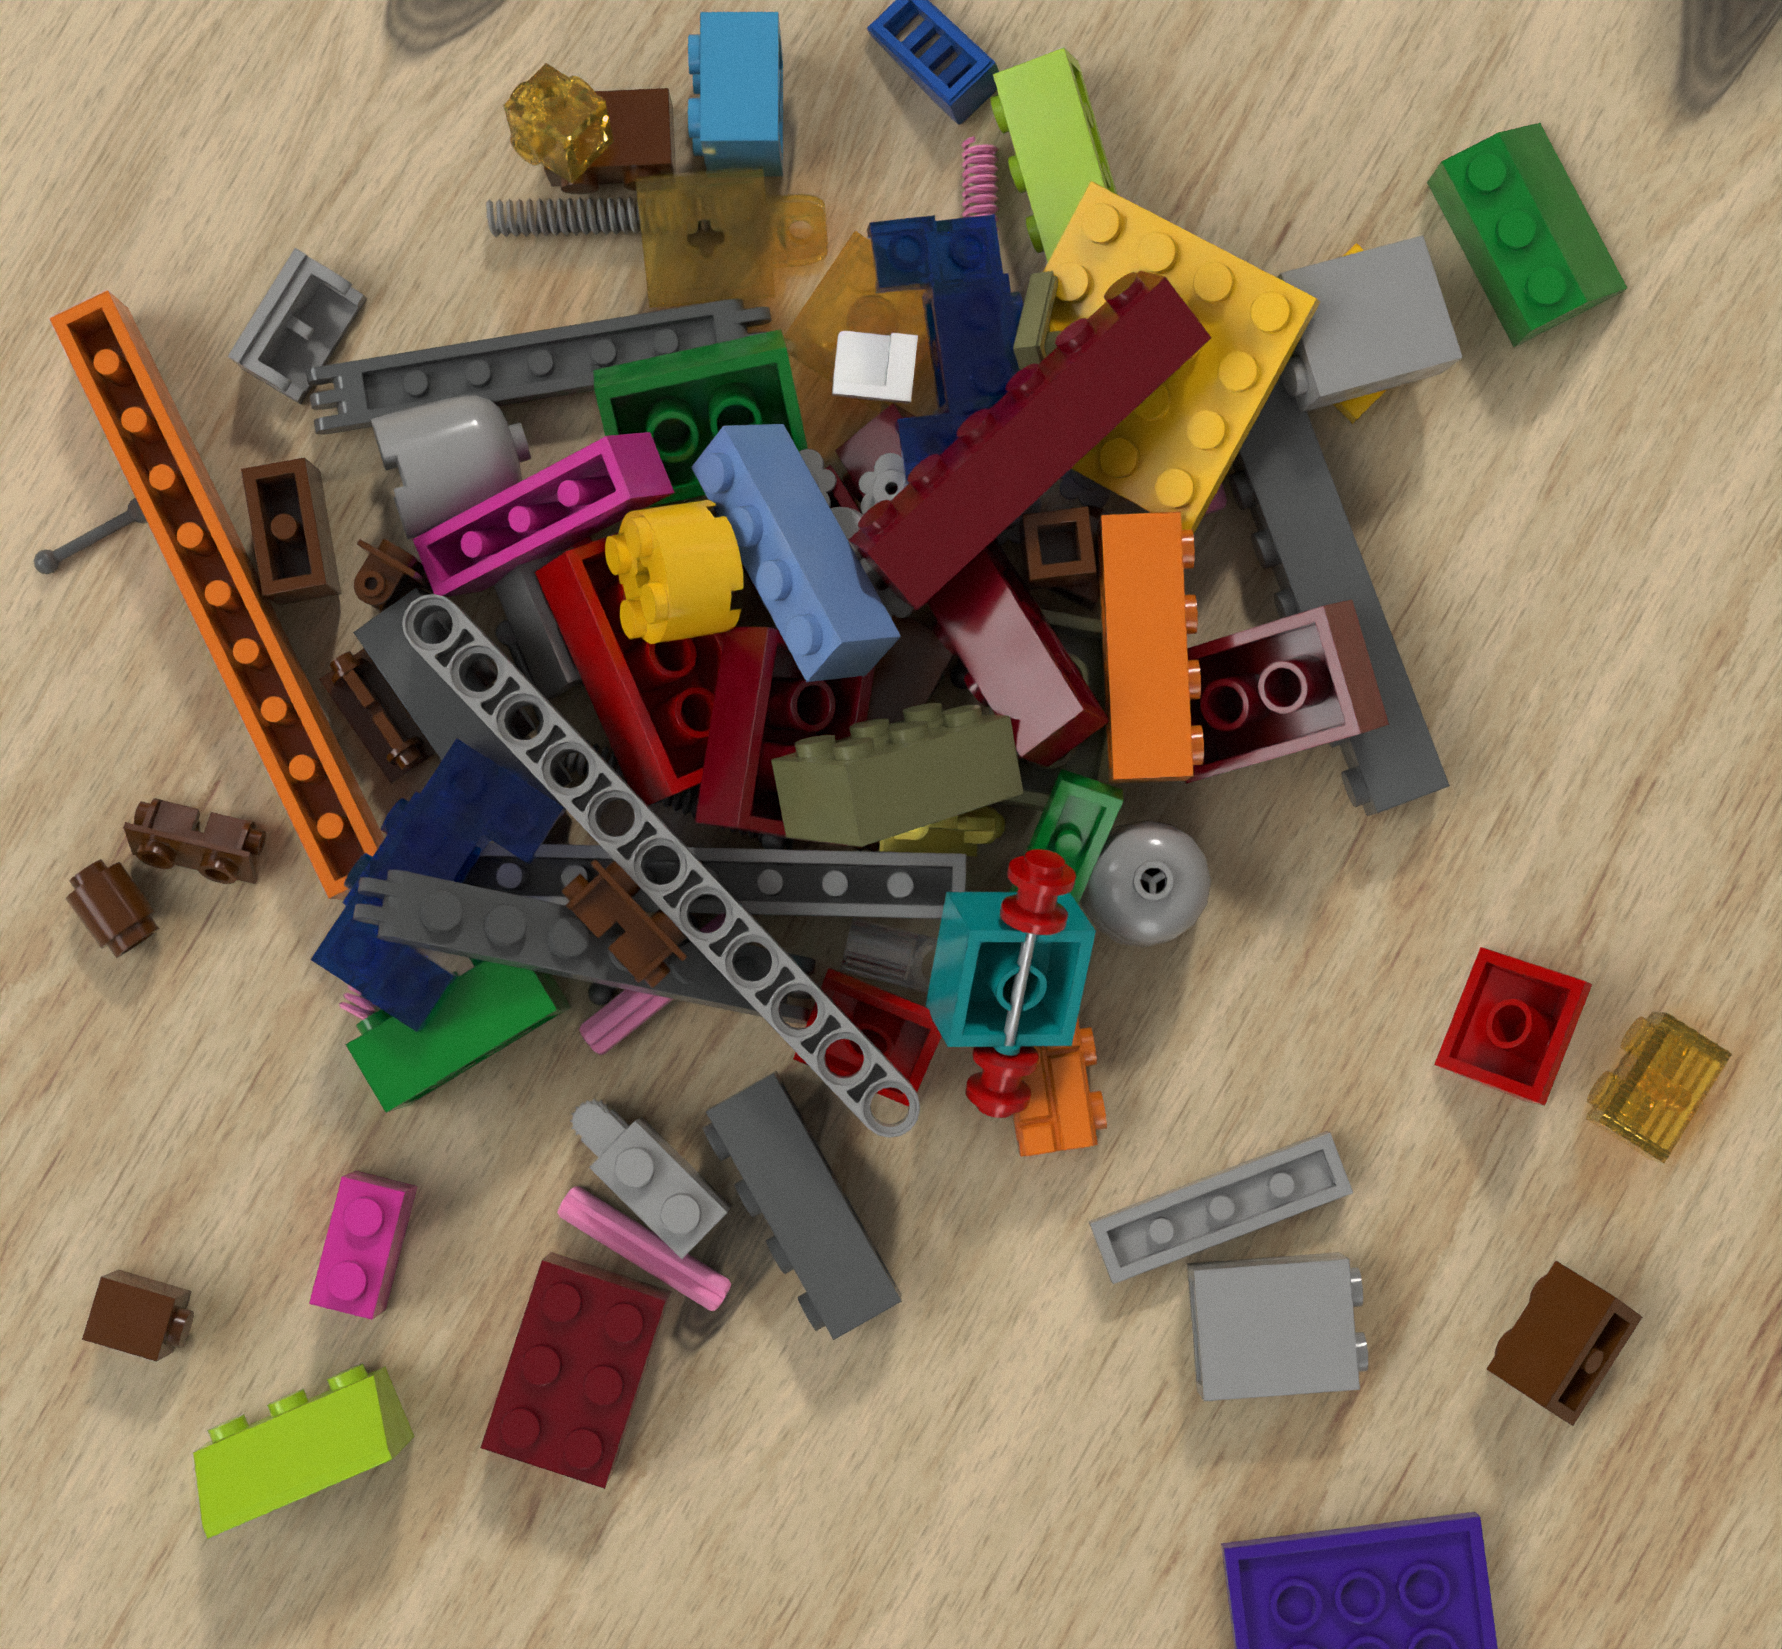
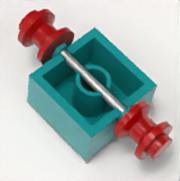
[925,849,1096,1118]

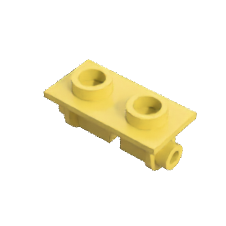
[879,806,1005,857]

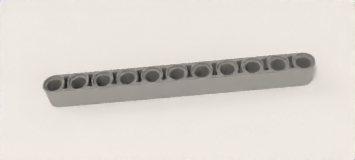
[402,594,920,1138]

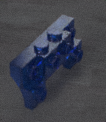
[867,214,1023,488]
[311,738,566,1032]

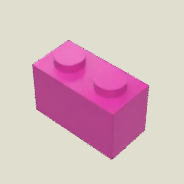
[309,1171,418,1320]

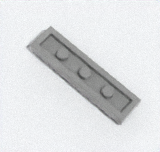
[1088,1131,1353,1284]

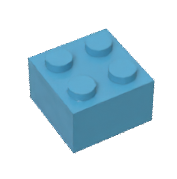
[688,12,783,177]

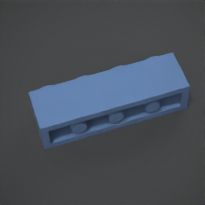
[691,424,901,682]

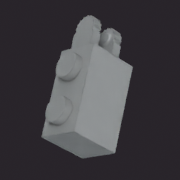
[570,1099,732,1259]

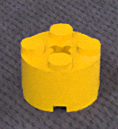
[605,500,743,644]

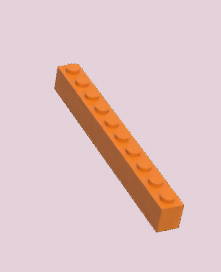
[49,290,400,900]

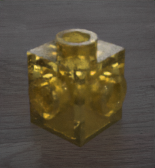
[503,63,614,184]

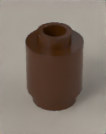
[66,859,160,958]

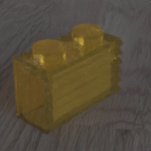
[1586,1012,1732,1164]

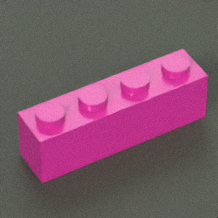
[412,432,674,597]

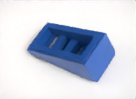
[867,0,999,125]

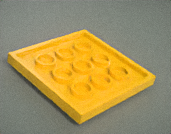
[969,181,1320,535]

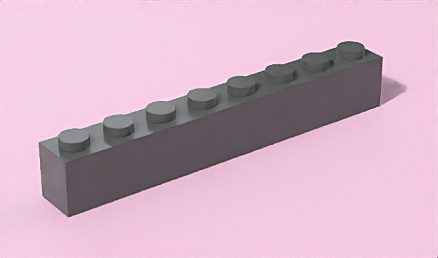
[1229,375,1450,816]

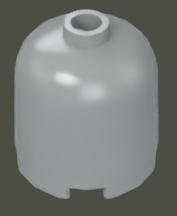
[371,394,531,539]
[1081,820,1211,948]

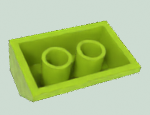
[193,1363,415,1539]

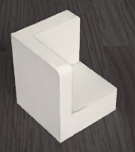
[832,331,918,404]

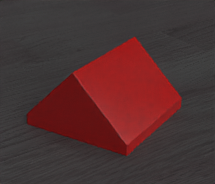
[1434,947,1592,1106]
[793,968,942,1107]

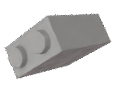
[1277,235,1463,413]
[1187,1252,1368,1401]

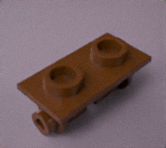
[354,538,434,613]
[319,648,436,783]
[123,798,266,884]
[561,859,687,988]

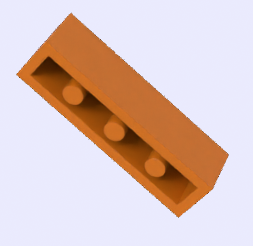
[1097,512,1204,784]

